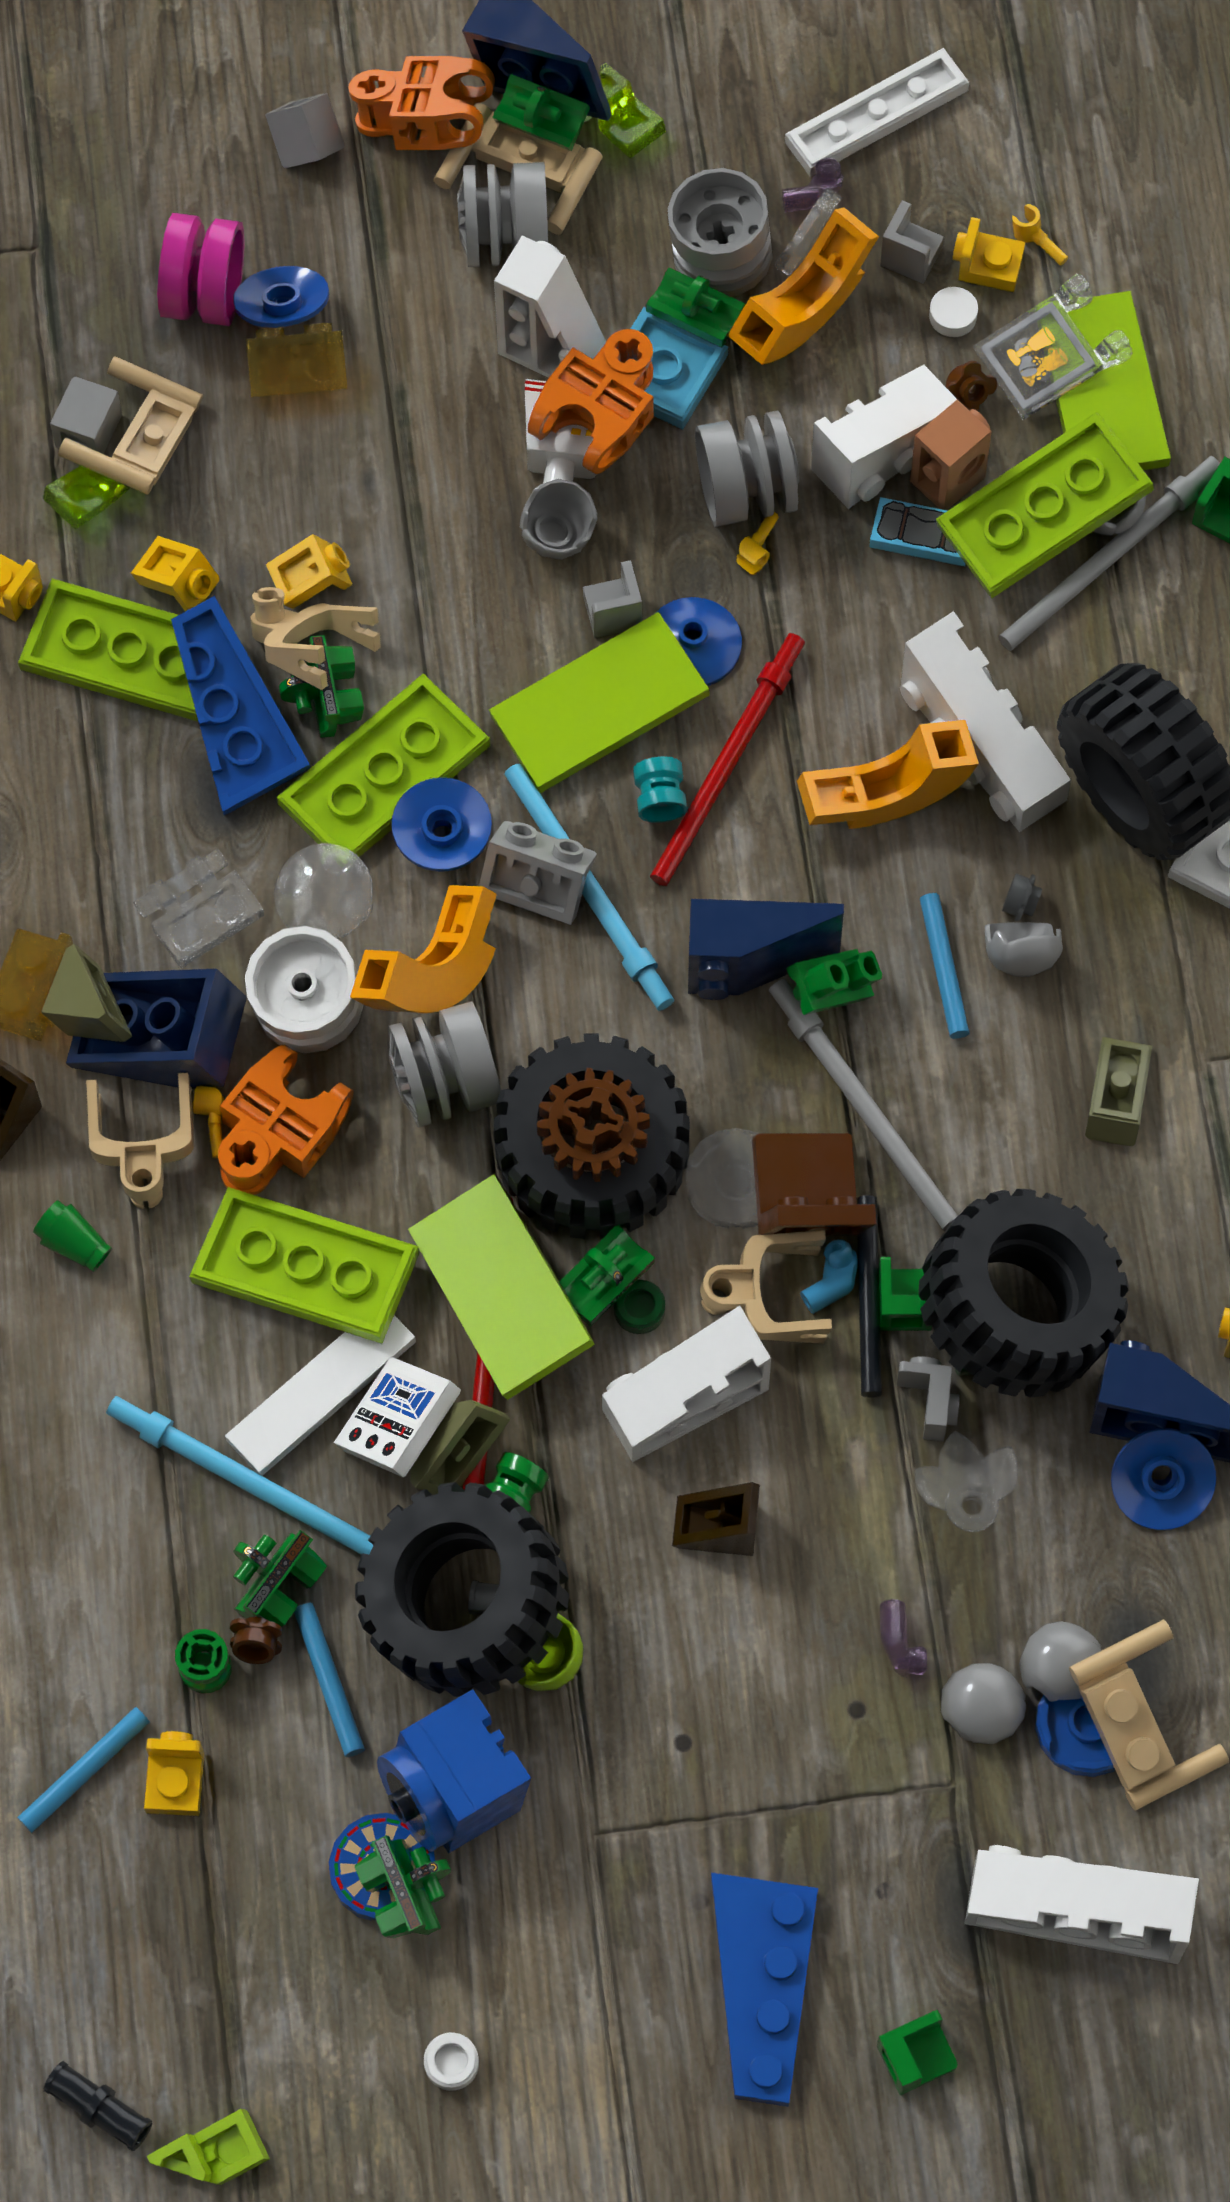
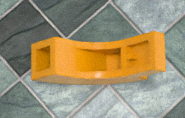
[727,207,879,365]
[797,720,979,829]
[350,885,497,1013]

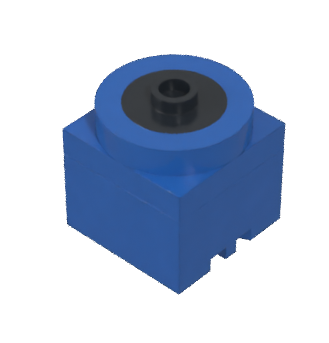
[377,1689,531,1854]

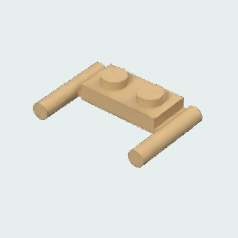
[434,103,603,235]
[58,356,203,495]
[1069,1619,1229,1811]

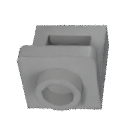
[897,1357,960,1441]

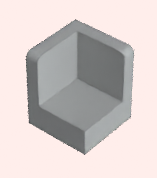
[265,93,344,168]
[880,200,944,284]
[50,377,122,454]
[583,560,642,638]

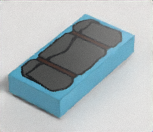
[869,497,965,567]

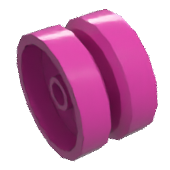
[157,213,245,326]

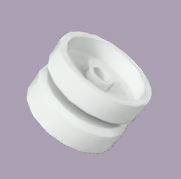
[245,926,364,1053]

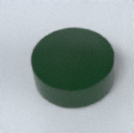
[614,1280,665,1334]

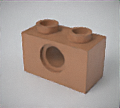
[910,400,992,510]

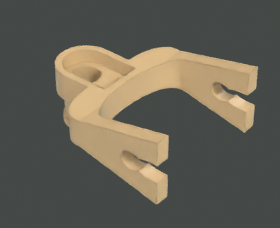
[251,587,381,690]
[86,1073,194,1209]
[700,1230,832,1344]

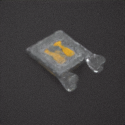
[973,274,1133,420]

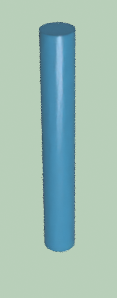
[919,893,970,1039]
[294,1602,365,1757]
[17,1707,150,1833]

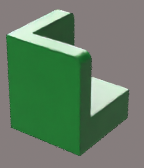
[1192,456,1230,544]
[879,1257,932,1331]
[877,2010,958,2096]

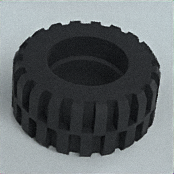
[1057,663,1230,860]
[494,1033,690,1239]
[918,1189,1129,1397]
[355,1482,569,1697]

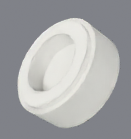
[929,287,978,337]
[424,2033,479,2091]

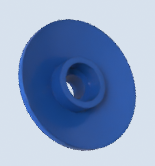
[234,266,329,328]
[656,597,742,686]
[392,778,492,872]
[1111,1428,1216,1530]

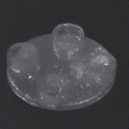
[274,843,373,939]

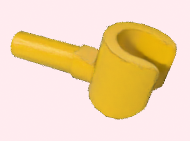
[1012,204,1068,266]
[736,512,779,575]
[193,1086,224,1158]

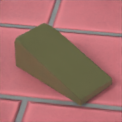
[1085,1037,1152,1146]

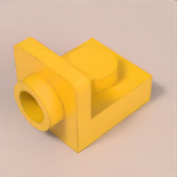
[952,217,1026,292]
[266,534,352,609]
[131,536,220,611]
[0,554,43,622]
[144,1731,204,1816]

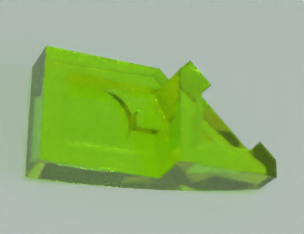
[598,63,666,159]
[43,466,131,530]

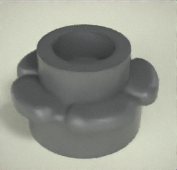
[1002,873,1042,921]

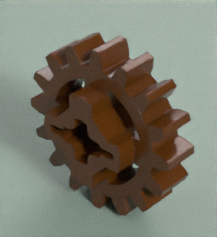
[537,1068,650,1182]

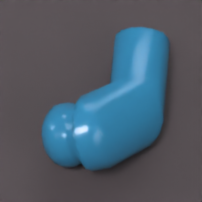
[800,1240,858,1314]

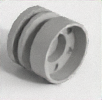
[457,162,548,267]
[668,168,773,297]
[695,410,799,527]
[388,1001,501,1127]

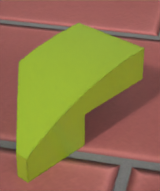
[147,2109,270,2185]

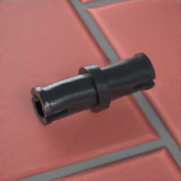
[43,2061,153,2151]

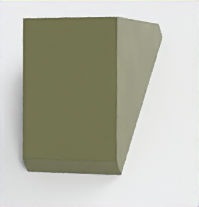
[41,943,132,1042]
[410,1400,511,1495]

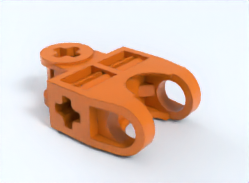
[348,56,495,150]
[528,329,654,474]
[218,1044,354,1195]

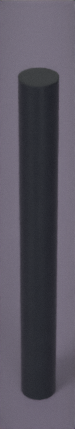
[857,1195,882,1398]

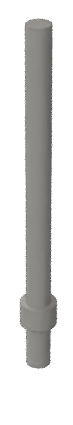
[999,456,1220,651]
[769,979,958,1230]

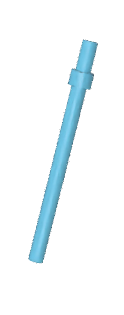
[504,764,675,1011]
[106,1396,373,1555]

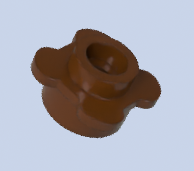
[946,361,997,411]
[230,1617,282,1664]

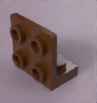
[752,1133,877,1236]

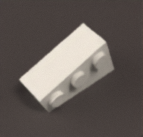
[494,235,606,378]
[811,365,957,509]
[602,1306,771,1462]

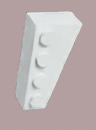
[900,611,1071,832]
[965,1845,1199,1964]

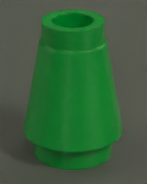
[33,1200,112,1272]

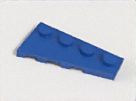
[171,596,311,816]
[711,1873,818,2107]

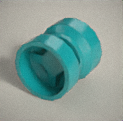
[633,756,687,823]

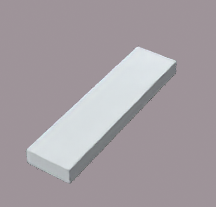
[785,48,969,177]
[225,1315,416,1476]

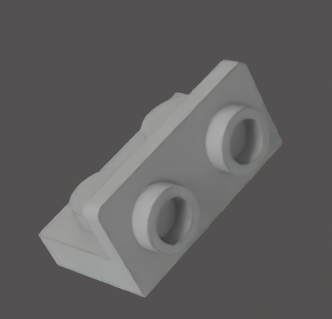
[479,821,597,925]

